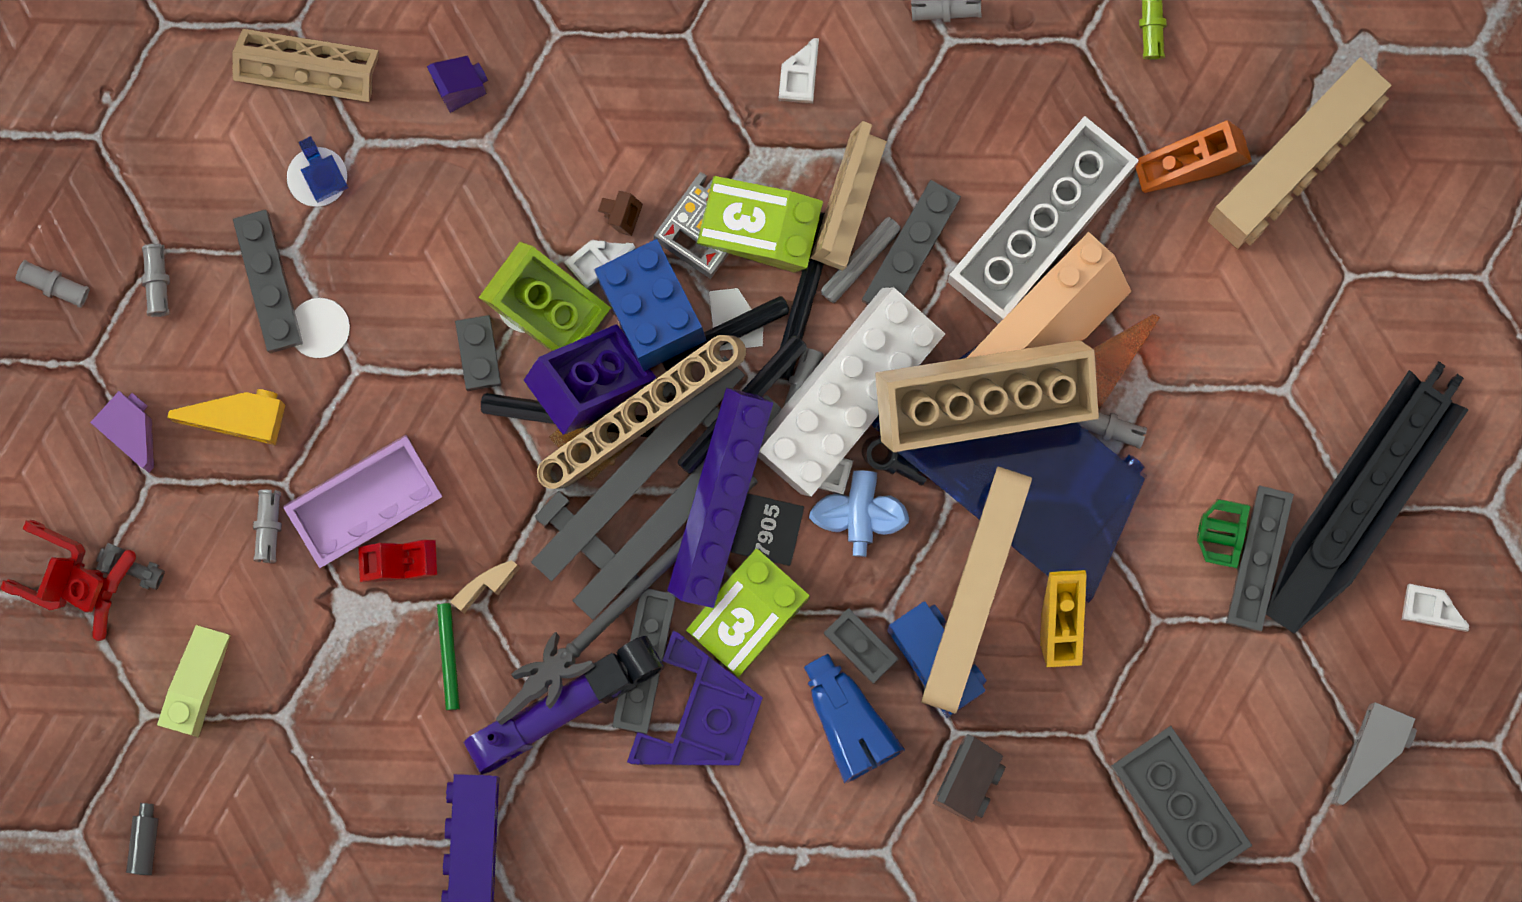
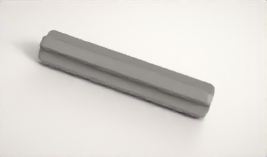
[821,217,901,303]

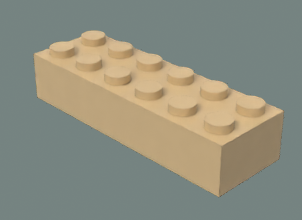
[1208,57,1392,249]
[875,340,1099,452]

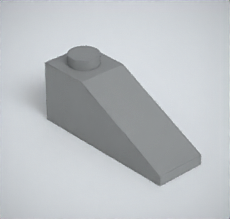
[1331,702,1417,806]

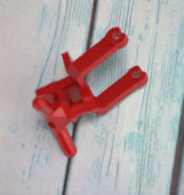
[0,519,136,641]

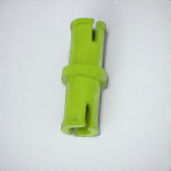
[1139,0,1167,60]

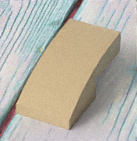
[450,560,520,614]

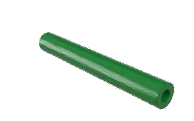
[437,603,460,711]

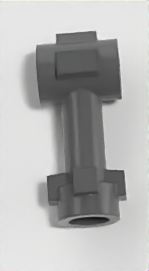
[96,543,165,590]

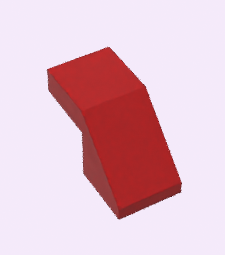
[358,539,437,582]

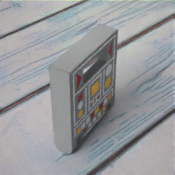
[653,172,729,279]

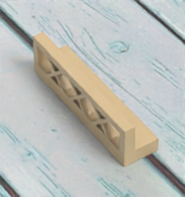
[233,29,379,102]
[811,121,887,271]

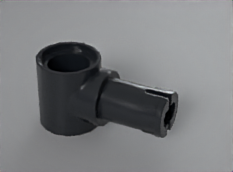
[862,435,932,486]

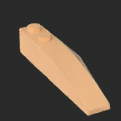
[967,232,1131,358]

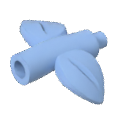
[809,470,909,557]

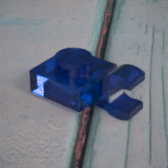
[299,136,348,203]

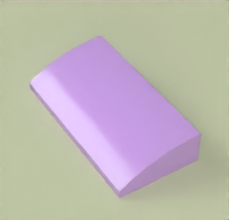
[283,435,442,568]

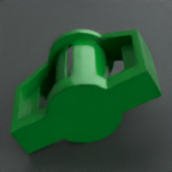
[1197,499,1250,568]

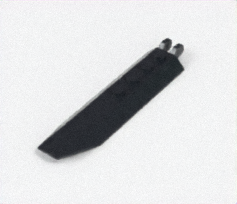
[1266,361,1468,634]

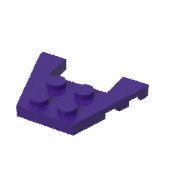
[627,631,763,766]

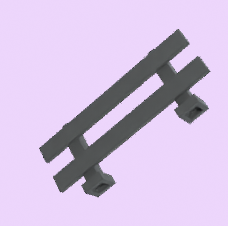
[531,356,782,620]

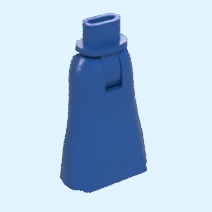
[804,654,905,783]

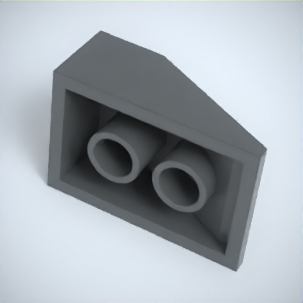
[933,734,1006,822]

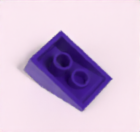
[524,324,657,435]

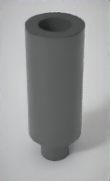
[126,803,159,875]

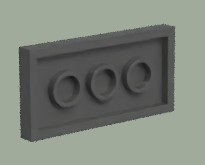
[1111,726,1252,886]

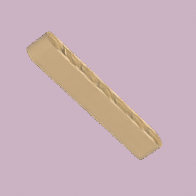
[537,335,746,489]
[921,466,1032,714]

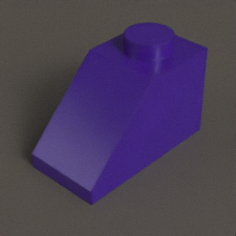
[427,56,488,113]

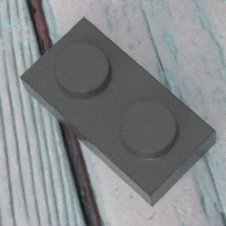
[455,315,502,391]
[823,608,899,684]

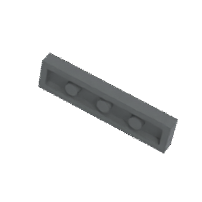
[862,180,961,305]
[233,209,303,353]
[1225,485,1294,632]
[612,589,676,734]

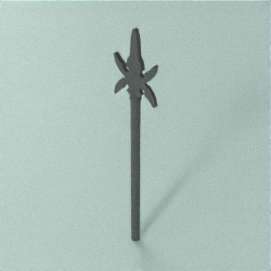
[496,475,758,725]

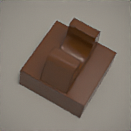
[598,191,643,236]

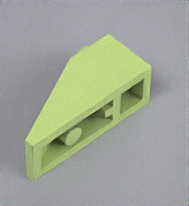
[157,625,231,737]

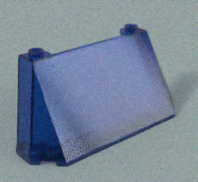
[871,346,1147,603]

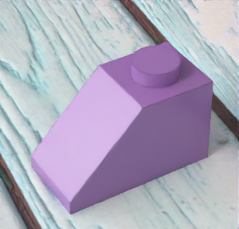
[90,391,154,473]

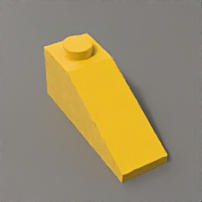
[167,389,285,445]
[1040,570,1087,667]

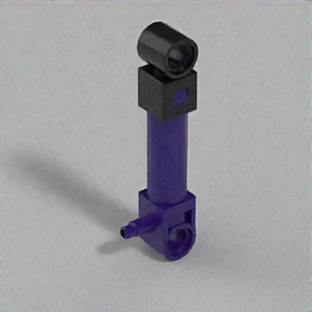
[463,636,664,775]

